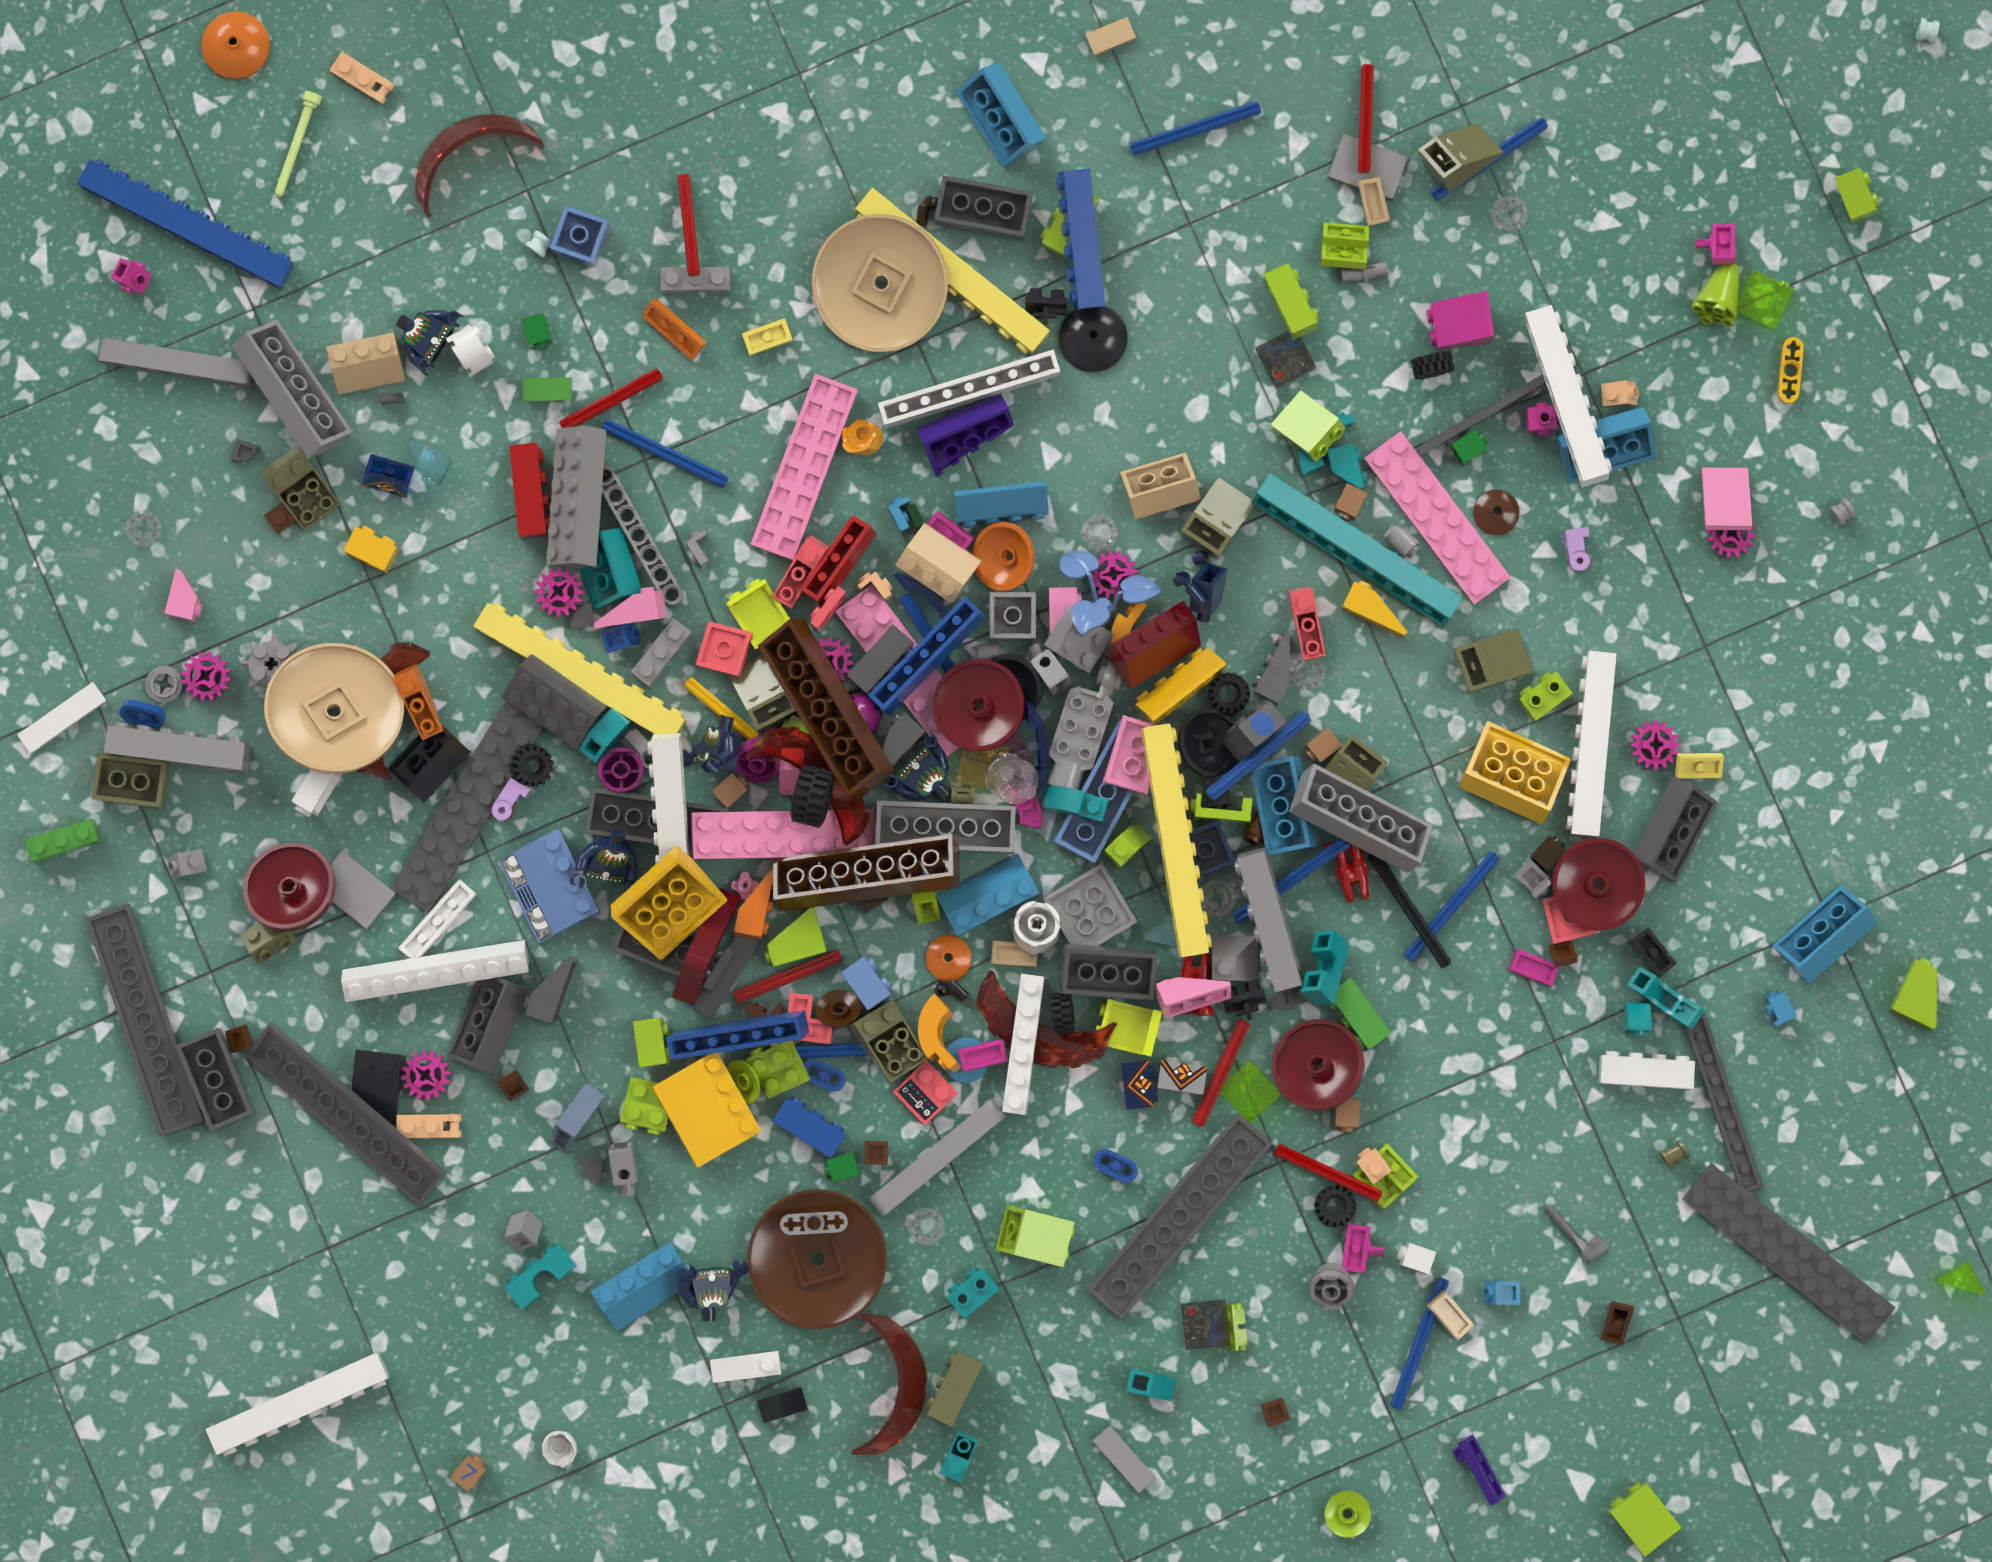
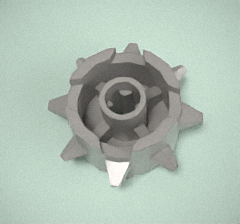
[241,634,298,688]

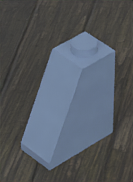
[549,1083,605,1154]

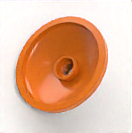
[201,11,270,80]
[972,522,1035,591]

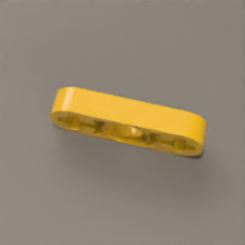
[1777,337,1804,404]

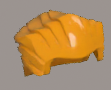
[842,420,883,456]

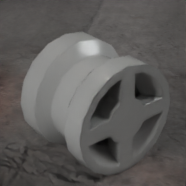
[1829,498,1857,527]

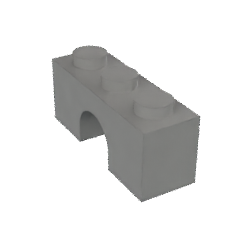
[661,267,731,295]
[631,618,693,689]

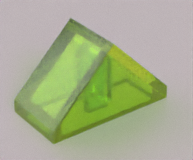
[1935,1261,1985,1295]

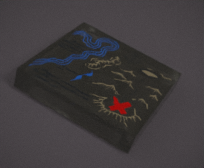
[1255,331,1316,389]
[1181,1299,1231,1350]

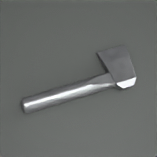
[1545,1205,1609,1262]

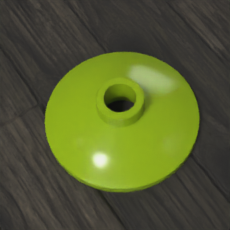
[727,1060,760,1104]
[1324,1491,1371,1538]

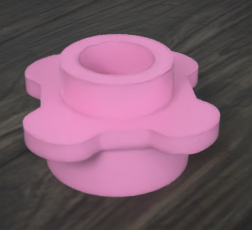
[731,872,759,899]

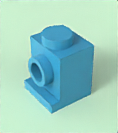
[1764,990,1797,1027]

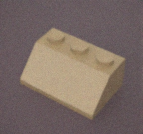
[327,332,406,395]
[1120,453,1201,519]
[895,523,982,603]

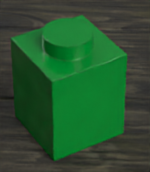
[521,313,552,351]
[1450,430,1488,467]
[823,1152,860,1183]

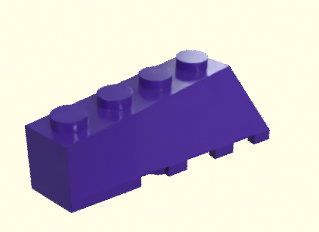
[916,393,1014,477]

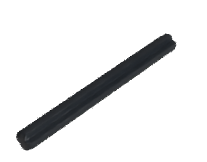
[1368,853,1451,969]

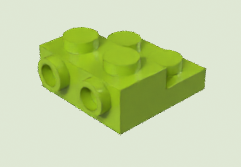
[746,1041,810,1099]
[620,1077,669,1135]

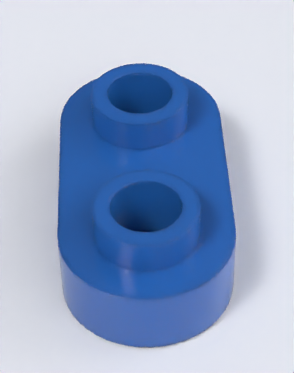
[119,700,166,729]
[804,1059,846,1092]
[1094,1149,1138,1183]

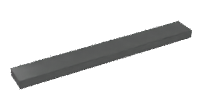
[1416,356,1580,457]
[1684,1012,1763,1192]

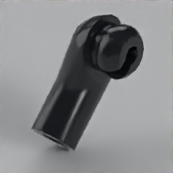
[934,980,969,1002]

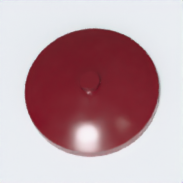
[933,659,1025,752]
[1552,838,1645,931]
[243,843,336,932]
[1272,1019,1365,1111]

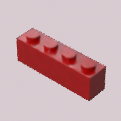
[509,443,550,539]
[800,515,877,607]

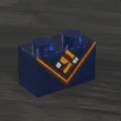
[363,454,415,498]
[1121,1060,1158,1110]

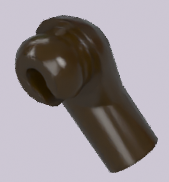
[916,195,938,227]

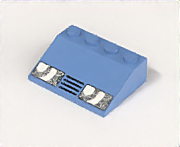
[499,829,601,943]

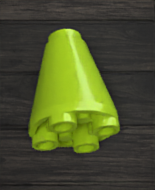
[1691,263,1740,327]

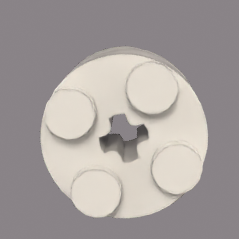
[446,324,495,377]
[1013,901,1060,954]

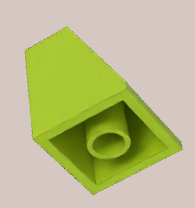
[996,1205,1075,1267]

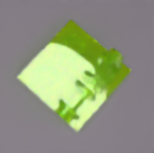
[1737,269,1794,330]
[1220,1060,1281,1123]

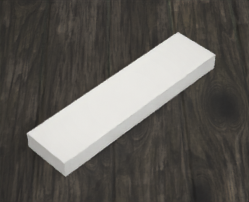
[17,682,107,754]
[398,879,477,959]

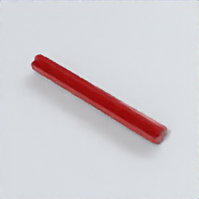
[1358,64,1374,174]
[677,174,700,277]
[559,368,663,428]
[733,950,842,1004]
[1192,1019,1250,1127]
[1275,1144,1383,1202]

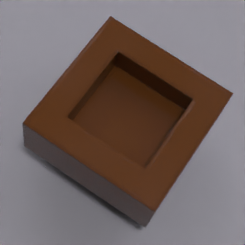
[264,503,297,535]
[1549,940,1578,968]
[225,1024,254,1053]
[497,1070,529,1101]
[864,1141,888,1165]
[1260,1397,1290,1427]

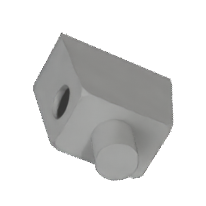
[1028,643,1073,699]
[608,1141,638,1197]

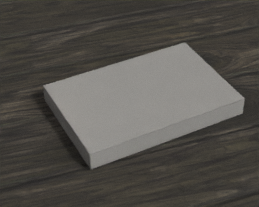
[1328,134,1408,200]
[330,851,396,930]

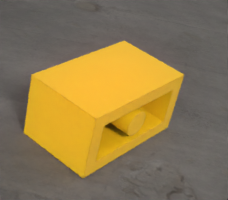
[343,526,399,574]

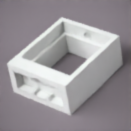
[291,770,343,817]

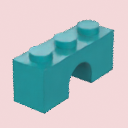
[1301,930,1349,1006]
[505,1244,578,1310]

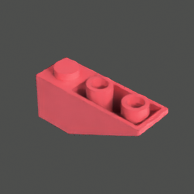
[772,535,830,609]
[1287,586,1326,660]

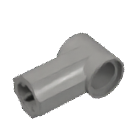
[621,728,650,771]

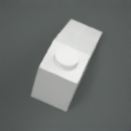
[710,1351,782,1383]

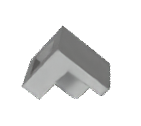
[504,1210,542,1251]

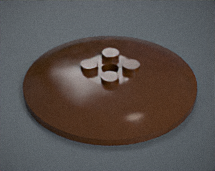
[747,1189,887,1329]

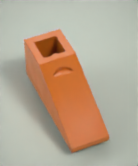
[392,664,443,740]
[734,869,774,941]

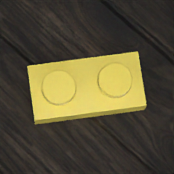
[742,318,793,356]
[1675,753,1724,778]

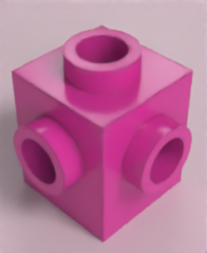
[110,258,152,294]
[1525,403,1560,437]

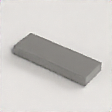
[1092,1425,1156,1493]

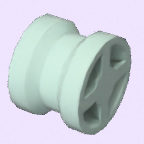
[1916,18,1939,44]
[525,230,552,258]

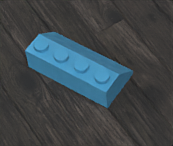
[955,62,1047,168]
[1555,407,1657,483]
[954,481,1049,528]
[1251,756,1318,856]
[936,854,1039,937]
[1772,885,1878,984]
[591,1242,689,1331]

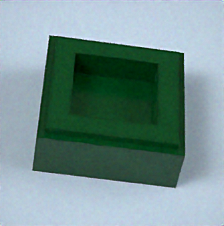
[907,503,924,530]

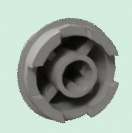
[1308,1263,1355,1310]

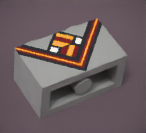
[1157,1057,1207,1095]

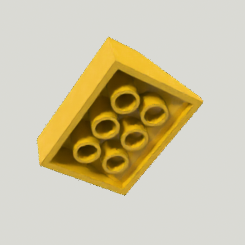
[1135,648,1226,725]
[1458,721,1571,825]
[611,845,727,960]
[652,1053,762,1168]

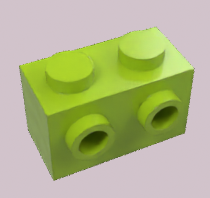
[1834,167,1881,223]
[1518,671,1573,722]
[633,1017,670,1068]

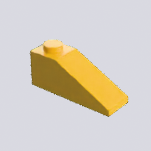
[1341,581,1407,638]

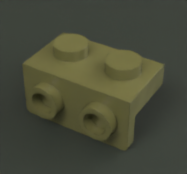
[239,922,297,964]

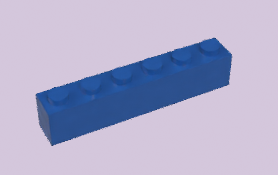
[1056,168,1106,310]
[868,596,986,716]
[666,1010,809,1060]

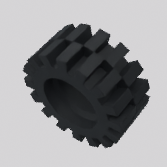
[1410,351,1455,380]
[1208,672,1250,715]
[509,744,554,787]
[1051,993,1075,1035]
[1314,1185,1357,1227]

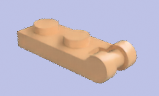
[329,52,395,105]
[397,1114,462,1138]

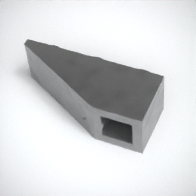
[1252,630,1290,706]

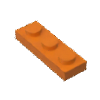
[642,298,707,361]

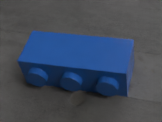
[772,1097,847,1158]

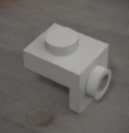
[686,530,709,568]
[168,849,207,880]
[1515,858,1552,898]

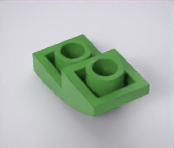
[522,377,572,401]

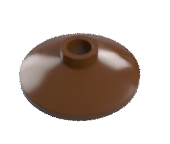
[1473,490,1519,535]
[816,989,862,1028]

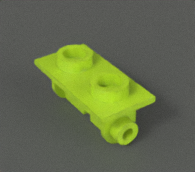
[1220,1303,1248,1351]

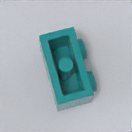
[946,1267,1000,1319]

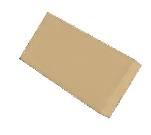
[1085,17,1136,57]
[1358,176,1390,226]
[991,941,1038,967]
[1427,1290,1474,1341]

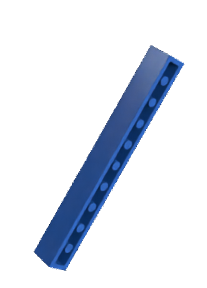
[77,159,294,290]

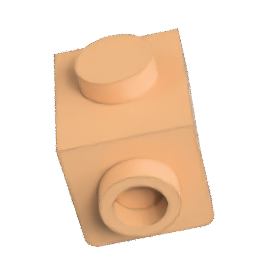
[1601,380,1639,408]
[857,572,893,602]
[1356,1147,1392,1184]

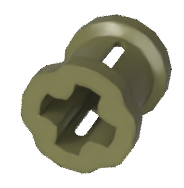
[951,785,975,804]
[1659,1140,1690,1169]

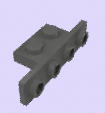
[693,936,759,1019]

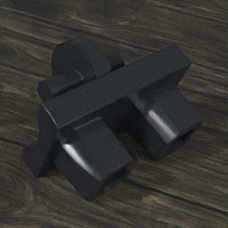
[1025,288,1067,325]
[1223,980,1266,1020]

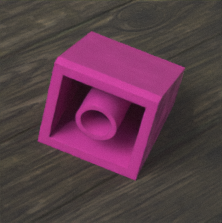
[1426,291,1494,351]

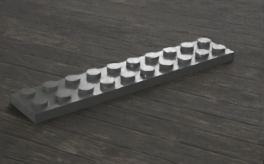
[390,701,544,912]
[85,903,204,1137]
[245,1022,447,1207]
[1087,1114,1273,1320]
[1682,1163,1896,1344]

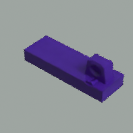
[1452,1434,1506,1506]

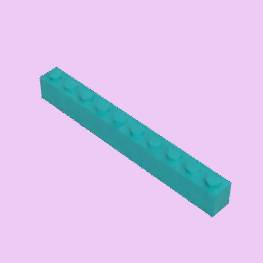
[1251,473,1463,628]

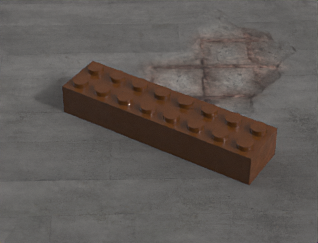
[758,619,894,798]
[773,834,960,912]

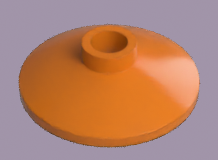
[925,935,972,981]

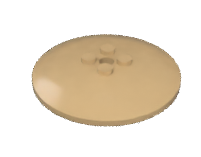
[812,214,948,352]
[264,643,404,774]

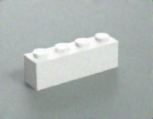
[1598,1051,1695,1090]

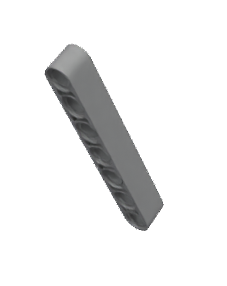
[98,338,254,387]
[602,465,683,607]
[868,1099,1006,1218]

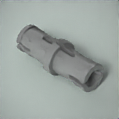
[1341,261,1388,284]

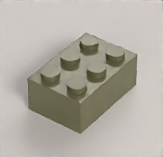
[91,753,171,810]
[925,1350,983,1427]

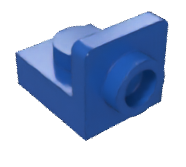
[600,622,640,653]

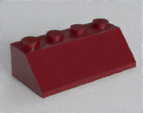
[1104,600,1201,689]

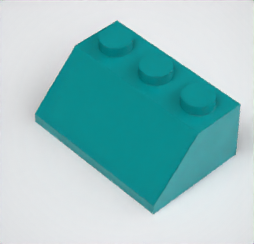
[581,527,641,610]

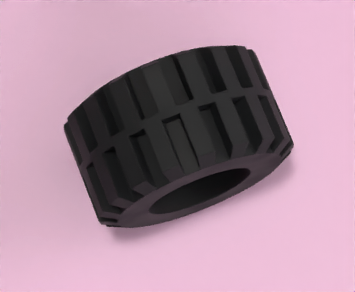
[790,765,834,828]

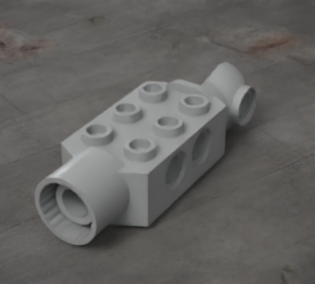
[1047,660,1122,790]

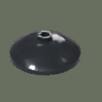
[1059,306,1128,372]
[990,654,1043,720]
[1178,708,1238,777]

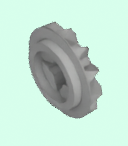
[146,666,183,702]

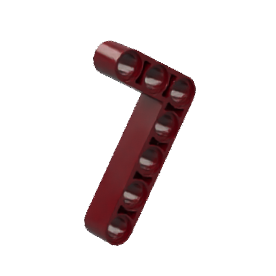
[672,887,741,1006]

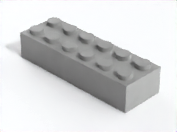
[232,320,353,459]
[546,426,606,569]
[104,722,252,774]
[1289,764,1433,873]
[875,801,1016,854]
[1234,847,1304,992]

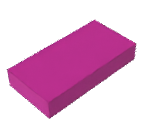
[1508,949,1560,987]
[958,1039,1008,1072]

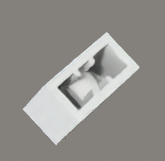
[1397,1243,1436,1274]

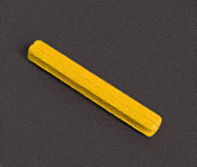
[684,677,759,740]

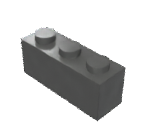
[847,624,914,696]

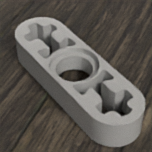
[780,1211,848,1235]

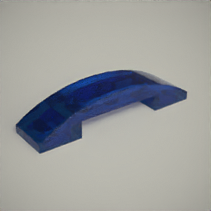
[893,572,949,618]
[1025,699,1049,794]

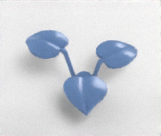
[1059,551,1162,636]

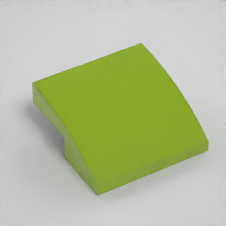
[1321,222,1369,270]
[1351,1143,1418,1211]

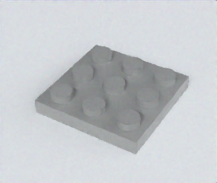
[1043,863,1138,946]

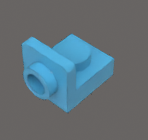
[888,496,911,534]
[1483,1281,1520,1305]

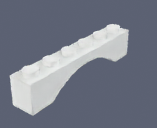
[1002,974,1046,1116]

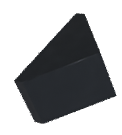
[757,1387,808,1423]

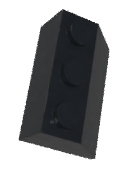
[388,726,471,802]

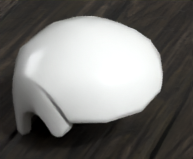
[542,1431,577,1468]

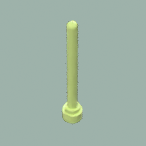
[275,91,322,197]

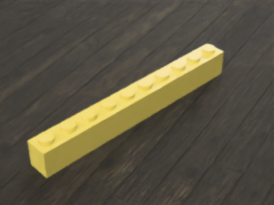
[855,188,1050,355]
[473,603,686,734]
[1141,723,1212,958]

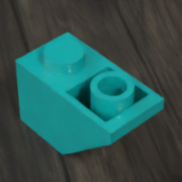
[1326,443,1367,490]
[579,708,630,763]
[1623,1003,1652,1037]
[1126,1368,1176,1401]
[939,1430,979,1483]

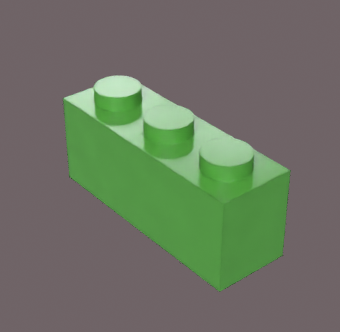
[25,819,102,864]
[1330,977,1391,1051]

